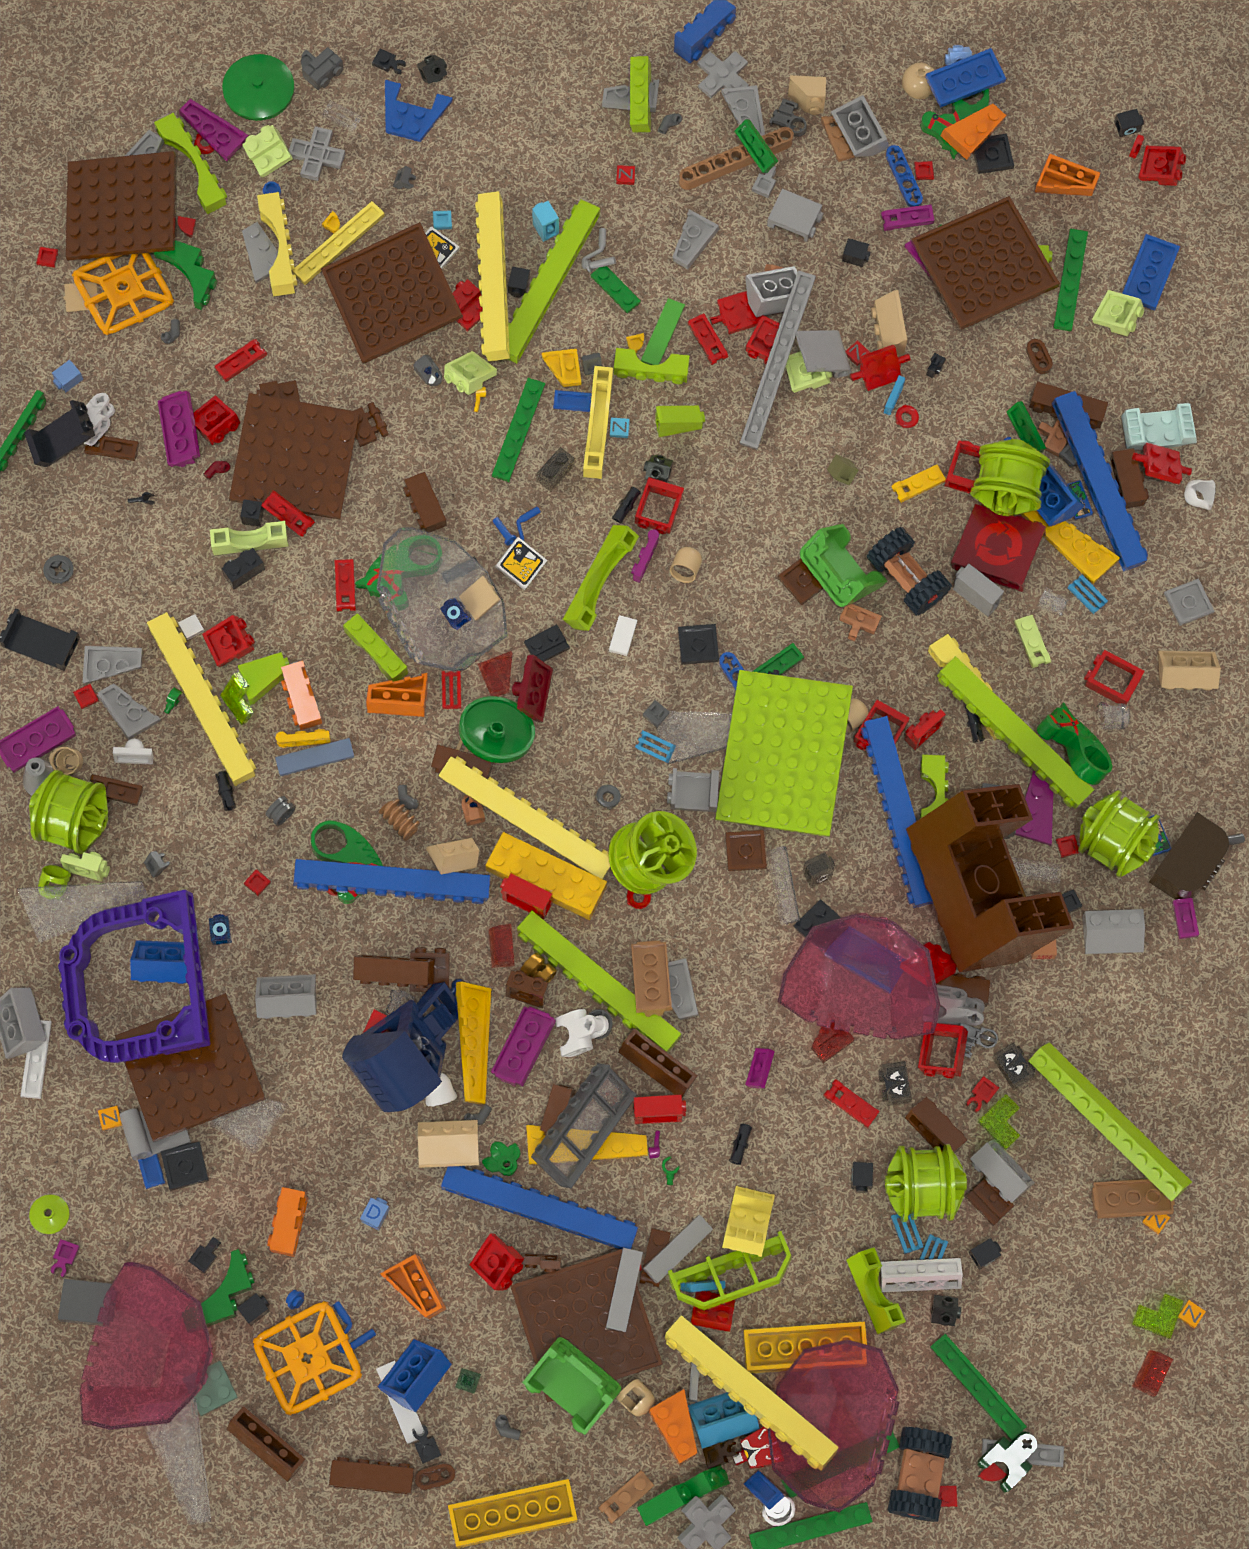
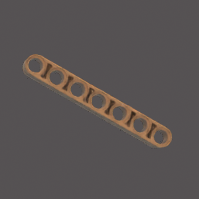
[679,127,794,190]

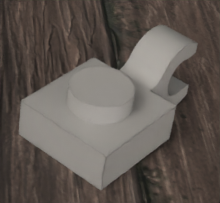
[752,166,776,198]

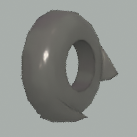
[595,785,621,810]

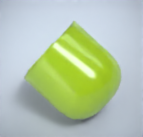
[38,865,71,900]

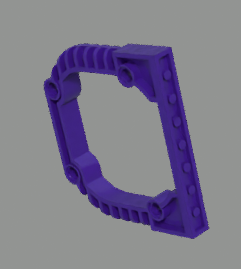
[58,889,210,1063]

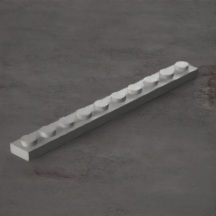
[740,270,816,450]

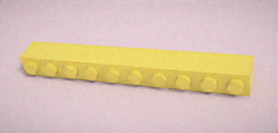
[475,191,510,361]
[147,612,256,786]
[439,756,611,879]
[665,1315,839,1471]

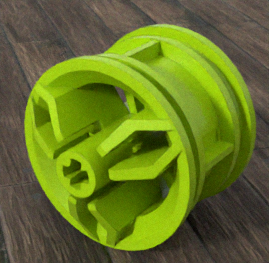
[970,439,1050,516]
[29,770,108,854]
[1078,790,1160,878]
[608,811,697,895]
[885,1144,967,1222]

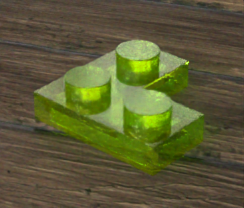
[220,672,253,725]
[978,1094,1021,1150]
[1132,1294,1184,1339]

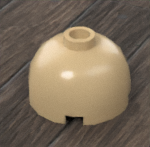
[902,62,934,99]

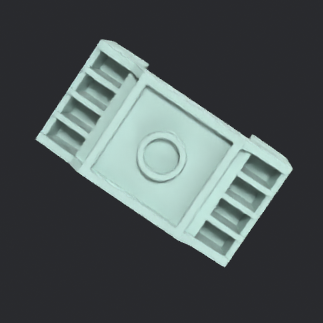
[1121,403,1197,450]

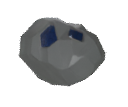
[413,355,442,386]

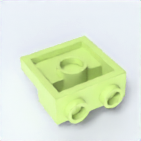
[242,125,293,177]
[1092,290,1144,337]
[444,351,497,395]
[786,351,832,393]
[60,852,110,882]

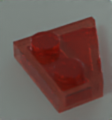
[478,651,513,697]
[811,1011,855,1064]

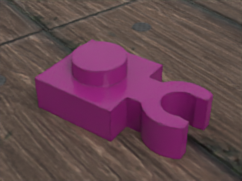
[51,1239,80,1278]

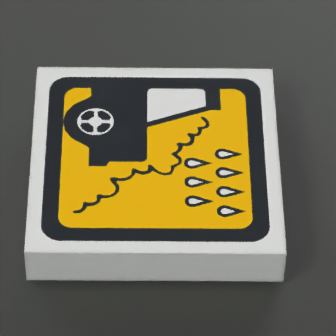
[426,227,460,269]
[495,537,547,590]

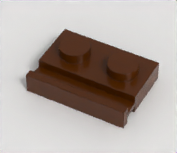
[965,1179,1015,1226]

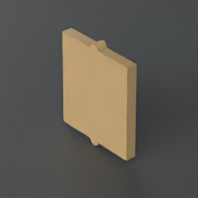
[63,282,98,312]
[459,576,501,621]

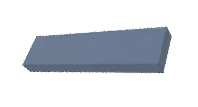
[275,738,354,777]

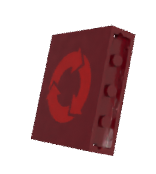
[951,504,1046,592]

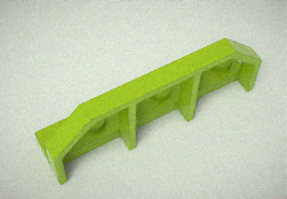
[668,1231,792,1310]

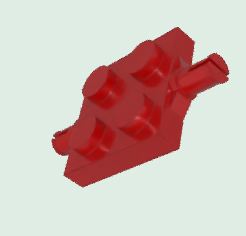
[710,291,762,335]
[850,345,911,391]
[1132,442,1192,484]

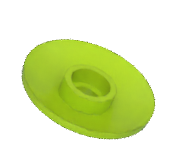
[29,1195,69,1234]

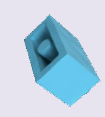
[532,201,559,242]

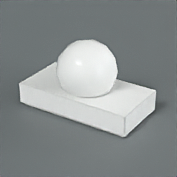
[113,738,154,764]

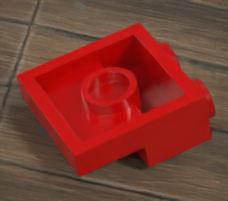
[1139,145,1186,186]
[453,279,483,332]
[745,315,780,364]
[193,395,241,445]
[202,615,255,667]
[905,709,946,750]
[901,942,957,987]
[469,1233,524,1291]
[690,1291,735,1332]

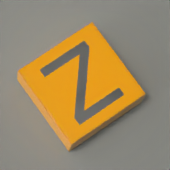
[98,1106,122,1131]
[1142,1214,1171,1234]
[1178,1300,1206,1328]

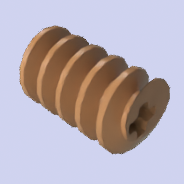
[379,799,420,841]

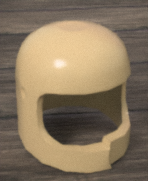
[670,547,702,583]
[846,698,868,733]
[49,747,83,775]
[616,1379,655,1416]

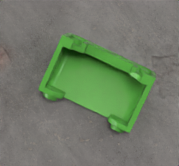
[800,524,887,607]
[522,1337,622,1435]

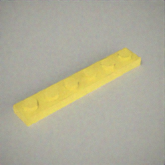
[292,201,385,285]

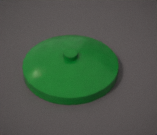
[222,54,295,121]
[458,696,535,763]

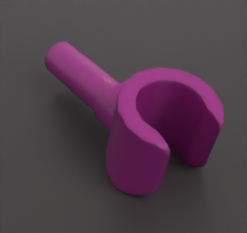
[648,1131,660,1159]

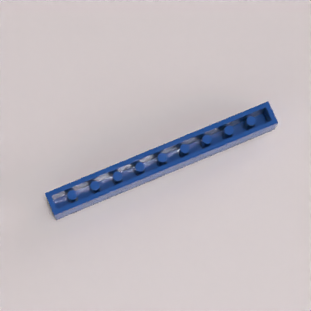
[1052,391,1148,572]
[861,716,933,908]
[293,859,490,904]
[441,1166,638,1250]

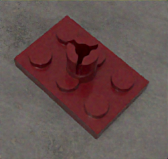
[512,655,553,722]

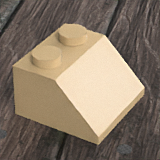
[788,75,826,115]
[426,838,479,874]

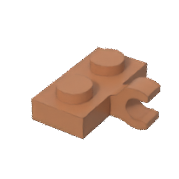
[1037,419,1067,457]
[839,604,882,642]

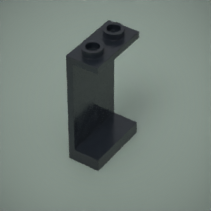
[24,400,95,467]
[0,608,80,671]

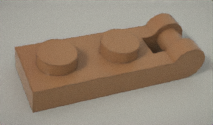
[821,115,855,162]
[598,1470,655,1524]

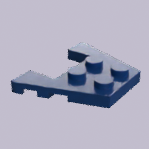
[385,80,453,142]

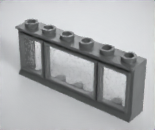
[531,1063,637,1189]

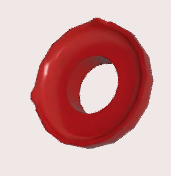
[194,134,214,154]
[895,405,919,428]
[626,890,651,909]

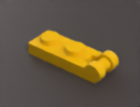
[891,465,946,503]
[275,729,331,748]

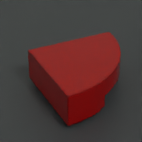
[1129,134,1144,159]
[177,216,196,238]
[978,1463,1007,1482]

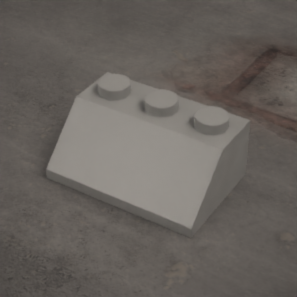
[831,95,889,157]
[745,266,797,317]
[1082,909,1145,954]
[255,974,317,1019]
[0,988,46,1059]
[970,1139,1035,1203]

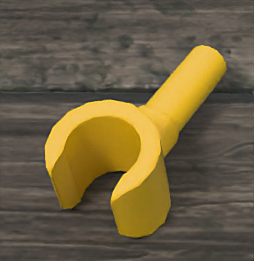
[473,387,486,412]

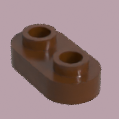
[1026,339,1053,374]
[415,1463,455,1491]

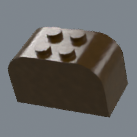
[1149,812,1229,900]

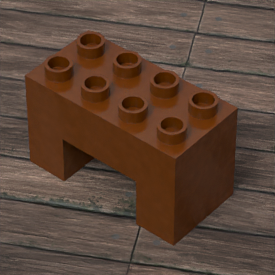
[906,784,1074,973]

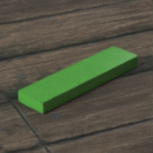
[641,298,685,365]

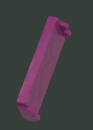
[158,390,200,467]
[0,706,77,773]
[491,1006,556,1087]

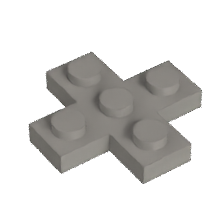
[697,51,749,98]
[289,127,345,181]
[677,1494,736,1549]

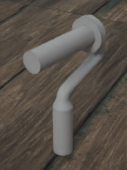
[582,228,616,273]

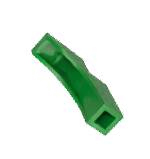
[154,240,217,310]
[182,1249,255,1333]
[637,1466,730,1526]

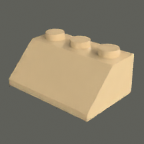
[871,290,907,356]
[1158,651,1221,690]
[418,1120,479,1168]

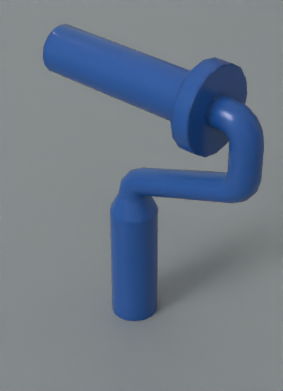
[492,506,541,546]
[333,1301,376,1354]

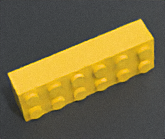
[486,832,607,921]
[743,1322,869,1373]
[448,1479,577,1548]

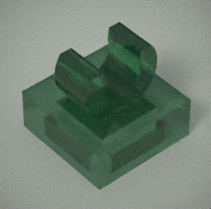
[455,1368,481,1394]

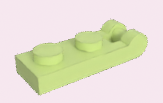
[1014,615,1051,668]

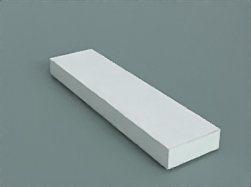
[21,1020,52,1099]
[376,1361,424,1444]

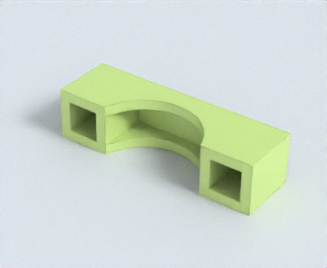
[210,521,289,555]

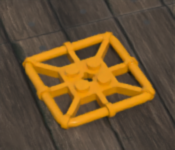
[72,253,174,335]
[252,1301,362,1416]

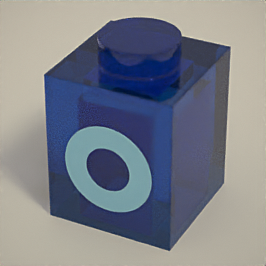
[440,598,472,630]
[209,914,232,945]

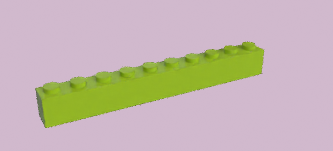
[508,199,600,364]
[937,656,1094,809]
[517,911,681,1053]
[1029,1042,1192,1202]

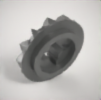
[43,555,74,585]

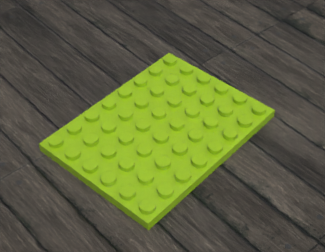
[715,670,853,837]

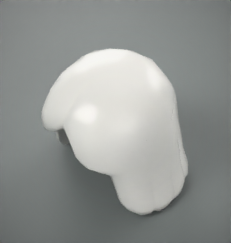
[1184,480,1216,510]
[426,1073,457,1107]
[762,1494,795,1526]

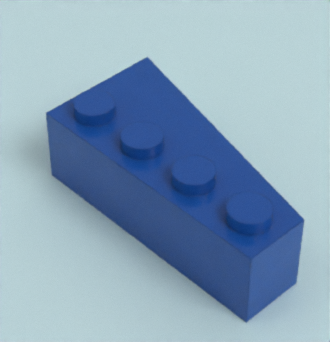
[674,0,736,64]

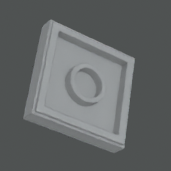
[1164,578,1214,626]

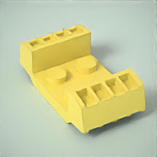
[722,1186,775,1257]

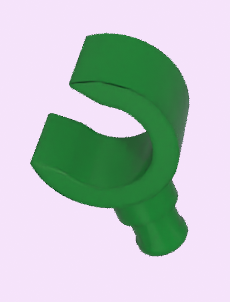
[164,687,183,714]
[662,1156,680,1185]

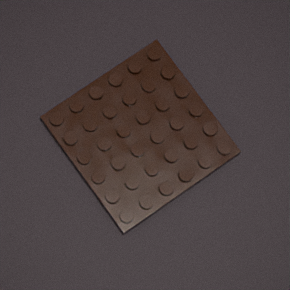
[66,151,176,261]
[911,196,1060,330]
[321,222,463,364]
[229,393,359,520]
[115,993,266,1143]
[510,1249,663,1403]

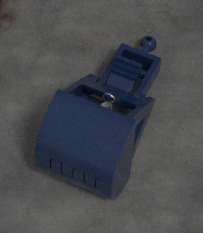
[342,978,464,1112]

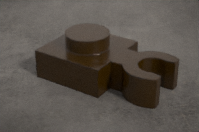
[702,1441,739,1469]

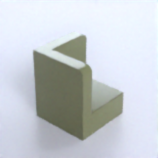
[827,454,859,486]

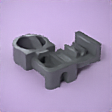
[770,98,807,137]
[954,1023,998,1058]

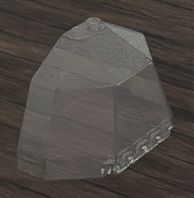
[377,527,508,671]

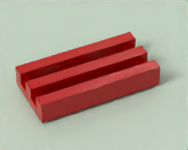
[441,671,461,709]

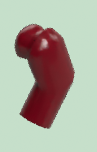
[203,461,231,480]

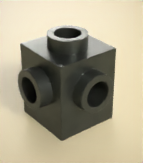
[416,55,447,84]
[643,455,673,483]
[931,1295,961,1326]

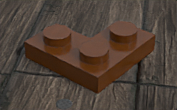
[521,1253,562,1272]

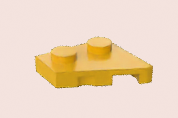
[542,349,581,387]

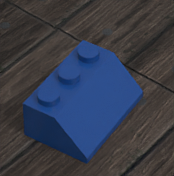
[1037,464,1085,527]
[130,940,187,984]
[378,1339,452,1413]

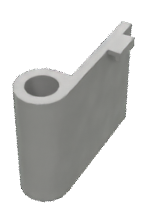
[795,330,851,378]
[119,1109,191,1160]

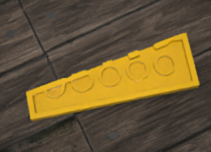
[1020,510,1120,584]
[456,981,491,1105]
[526,1125,648,1165]

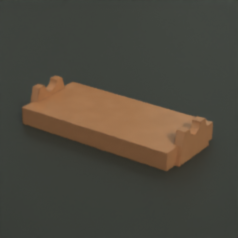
[631,941,672,1017]
[1092,1179,1175,1219]

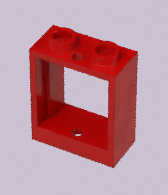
[944,440,981,494]
[635,477,684,534]
[1084,650,1145,707]
[853,700,910,751]
[500,873,553,920]
[918,1022,968,1079]
[633,1095,686,1125]

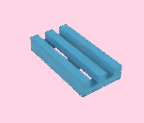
[884,375,905,416]
[1068,575,1108,614]
[635,730,676,763]
[891,1214,923,1254]
[920,1234,948,1260]
[680,1280,726,1292]

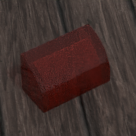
[488,924,515,968]
[1132,1350,1173,1398]

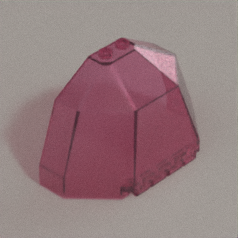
[777,913,940,1040]
[79,1262,213,1430]
[767,1340,900,1512]

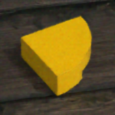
[322,211,340,234]
[626,333,644,353]

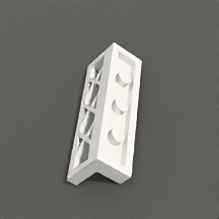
[880,1258,963,1292]

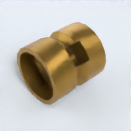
[520,952,557,983]

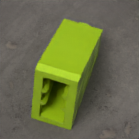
[655,405,705,437]
[238,652,289,705]

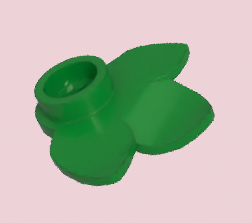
[482,1141,521,1176]

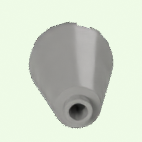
[23,758,57,796]

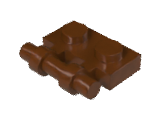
[353,402,389,447]

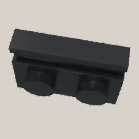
[524,624,570,662]

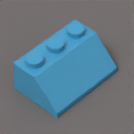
[688,1392,760,1448]

